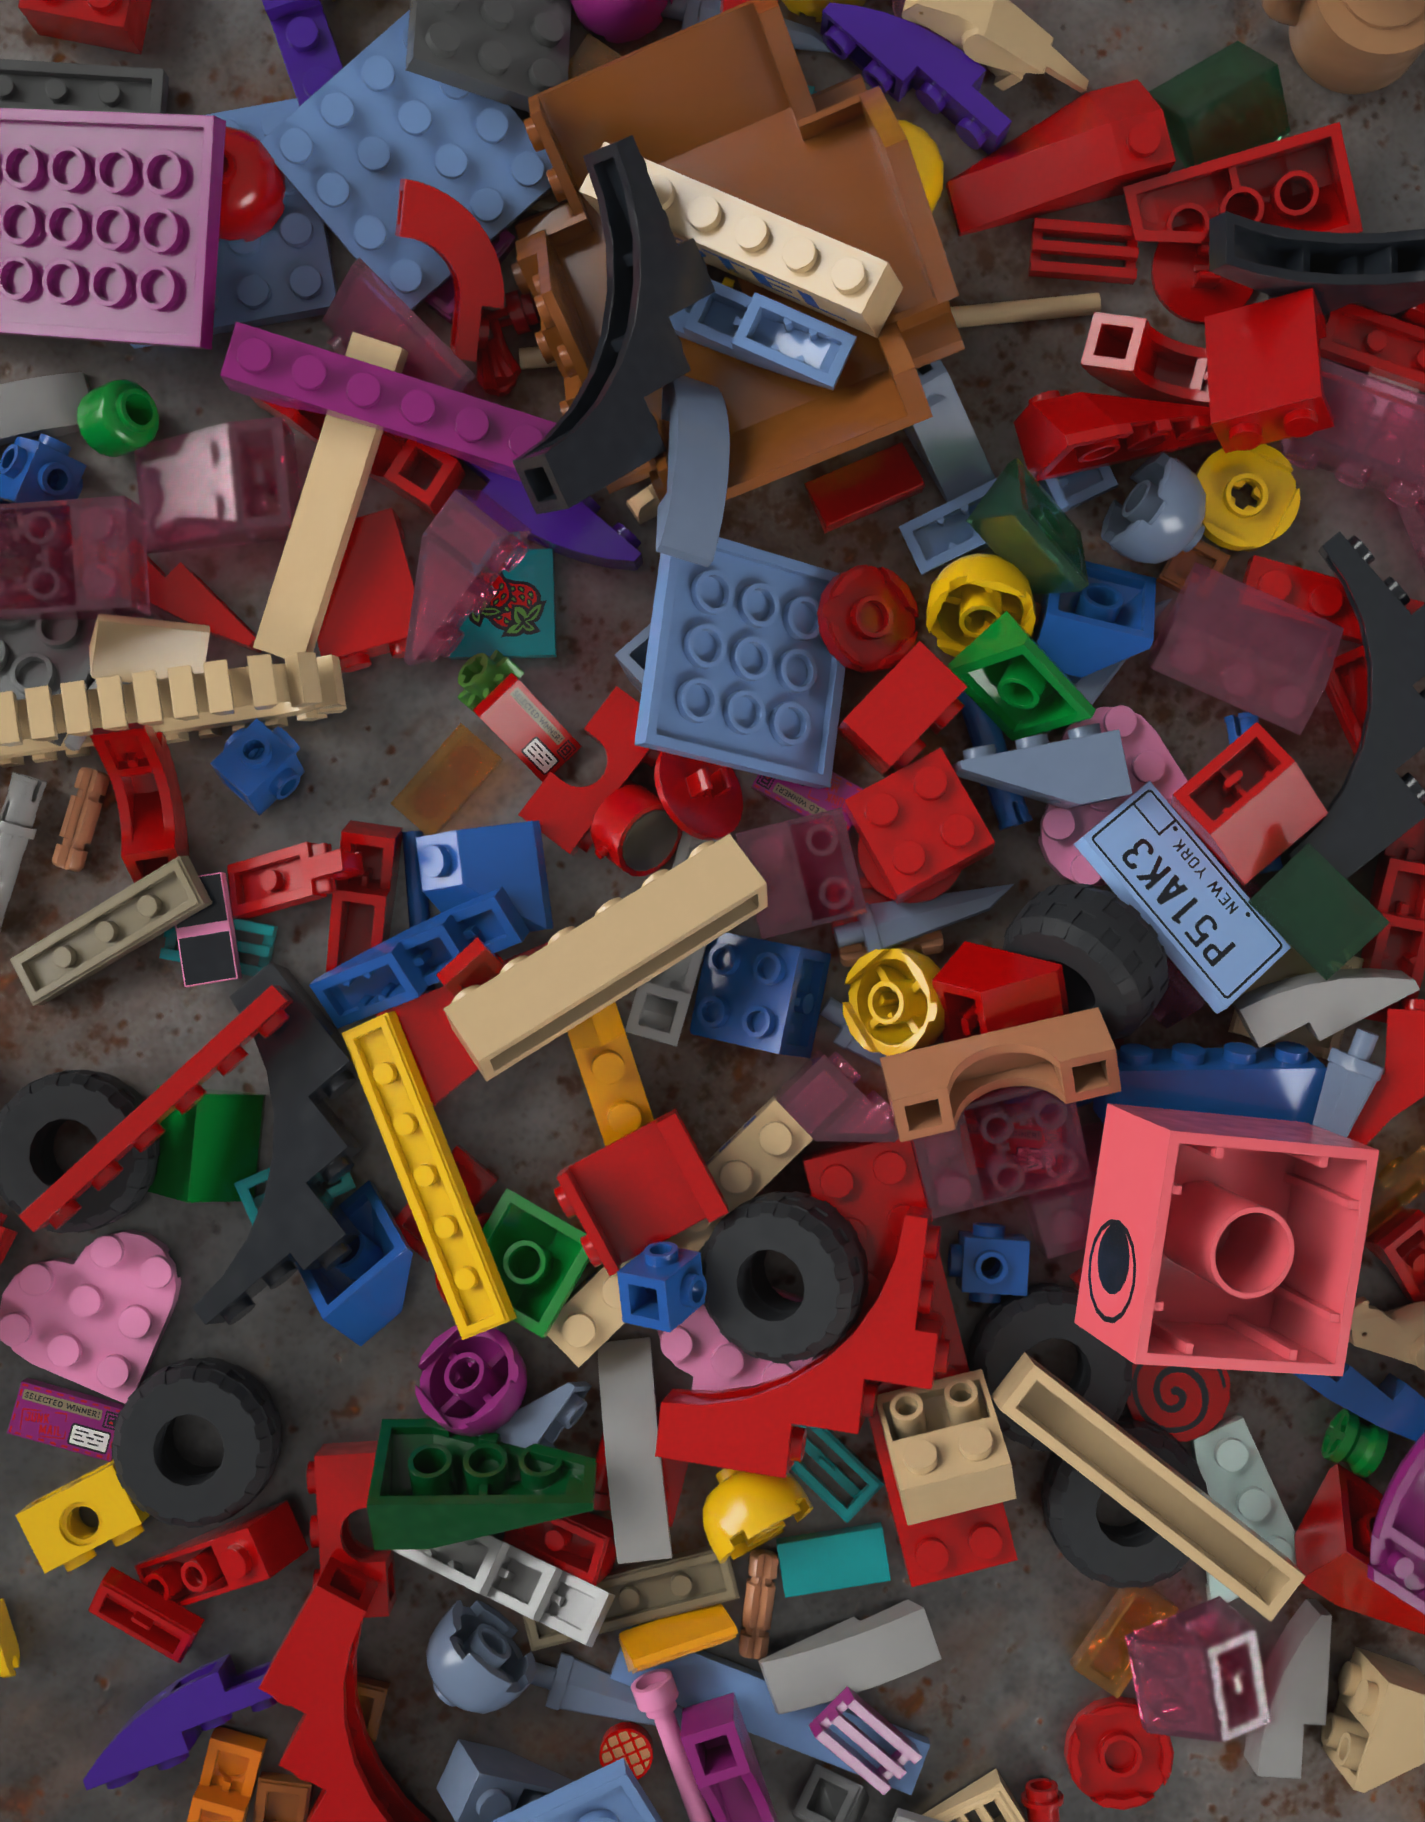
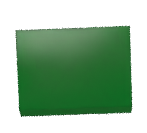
[947,611,1096,741]
[147,1085,266,1203]
[482,1188,590,1339]

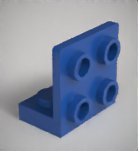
[690,933,831,1058]

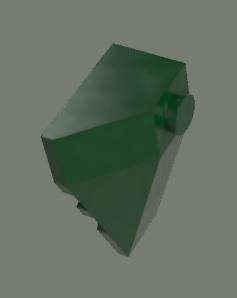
[367,1418,597,1550]

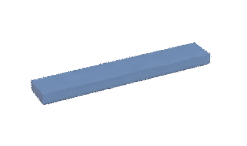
[610,1625,931,1795]

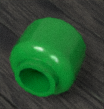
[77,379,159,457]

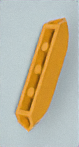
[567,1002,654,1146]

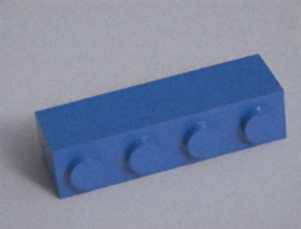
[1093,1041,1327,1124]

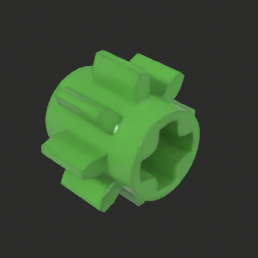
[458,650,524,713]

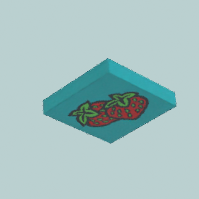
[446,549,557,660]

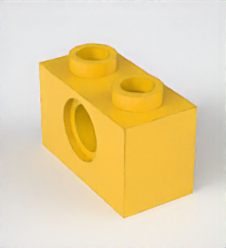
[15,1459,150,1573]

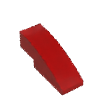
[326,820,403,972]

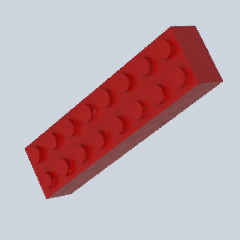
[801,1130,1018,1587]

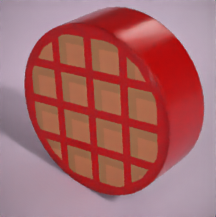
[599,1722,653,1780]

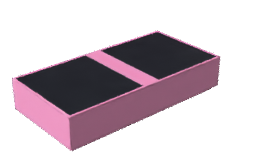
[175,872,242,987]

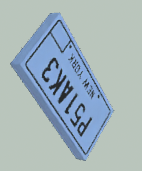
[1074,781,1291,1014]

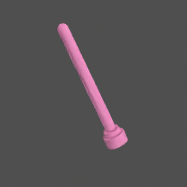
[631,1668,713,1822]

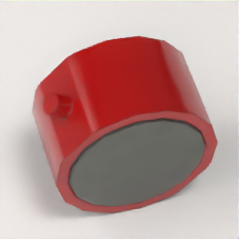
[590,785,683,876]

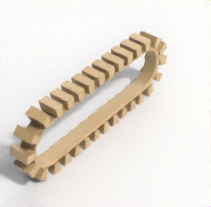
[0,652,347,768]

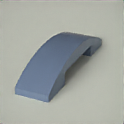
[656,375,730,567]

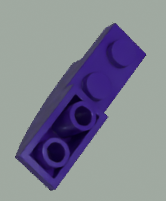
[262,0,344,107]
[820,2,1012,155]
[457,457,643,571]
[83,1654,278,1791]

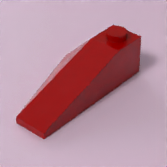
[946,79,1176,236]
[1123,122,1363,244]
[1014,390,1219,483]
[1294,1464,1425,1635]

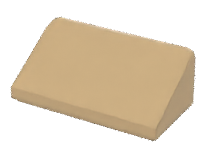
[89,614,210,683]

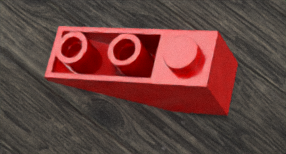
[134,1500,309,1606]

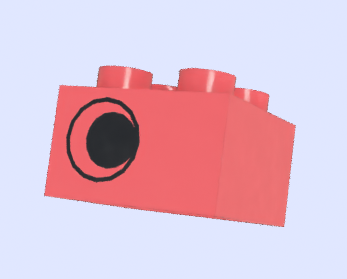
[1074,1103,1379,1377]

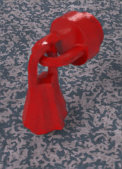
[476,289,541,397]

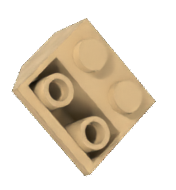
[877,1369,1017,1526]
[1321,1647,1425,1793]

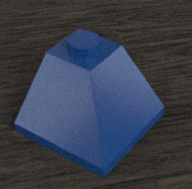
[1033,553,1156,678]
[416,821,554,932]
[295,1180,413,1347]

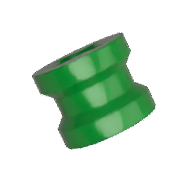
[1321,1409,1388,1478]

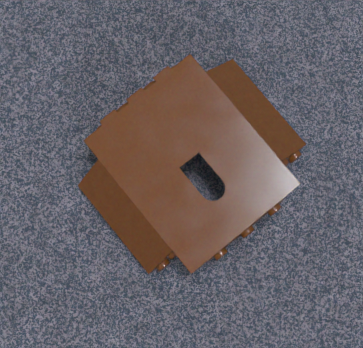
[511,0,965,502]

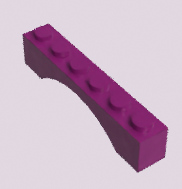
[220,321,556,481]
[680,1692,779,1822]

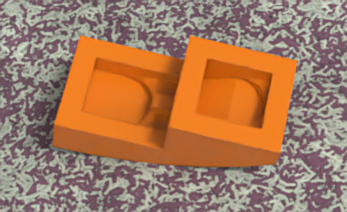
[187,1726,268,1822]

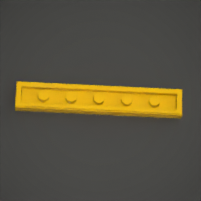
[341,1011,517,1340]

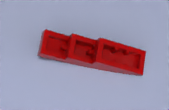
[59,516,262,653]
[1361,818,1425,1023]

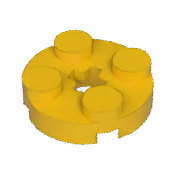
[1195,444,1301,552]

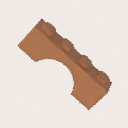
[880,1007,1121,1142]

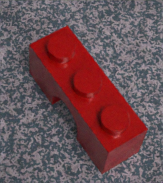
[518,686,661,856]
[306,1440,397,1618]

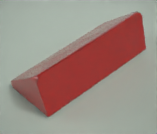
[804,442,925,533]

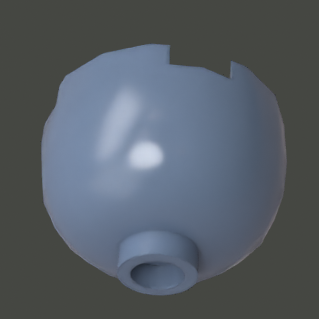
[1101,452,1206,564]
[426,1600,536,1714]

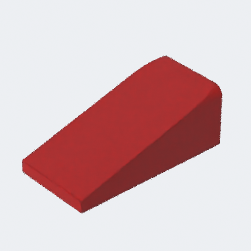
[502,1512,617,1586]

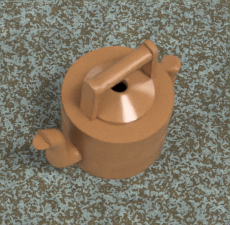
[1261,0,1425,95]

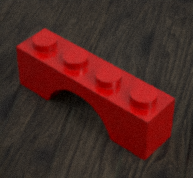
[251,397,466,519]

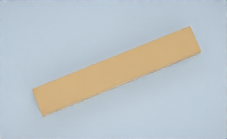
[253,332,409,659]

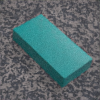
[776,1522,891,1598]

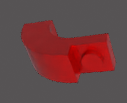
[395,179,504,362]
[1080,312,1210,407]
[90,722,190,883]

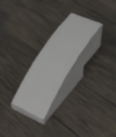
[1232,968,1420,1047]
[758,1599,942,1714]
[1244,1599,1332,1779]

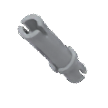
[0,772,47,932]

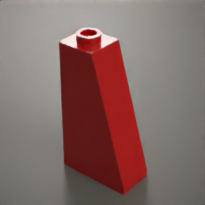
[375,942,548,1107]

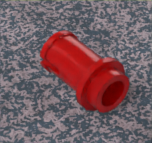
[1021,1778,1064,1822]

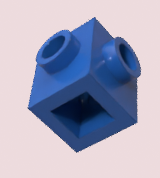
[0,433,87,524]
[210,718,305,816]
[947,1222,1030,1303]
[617,1242,707,1332]

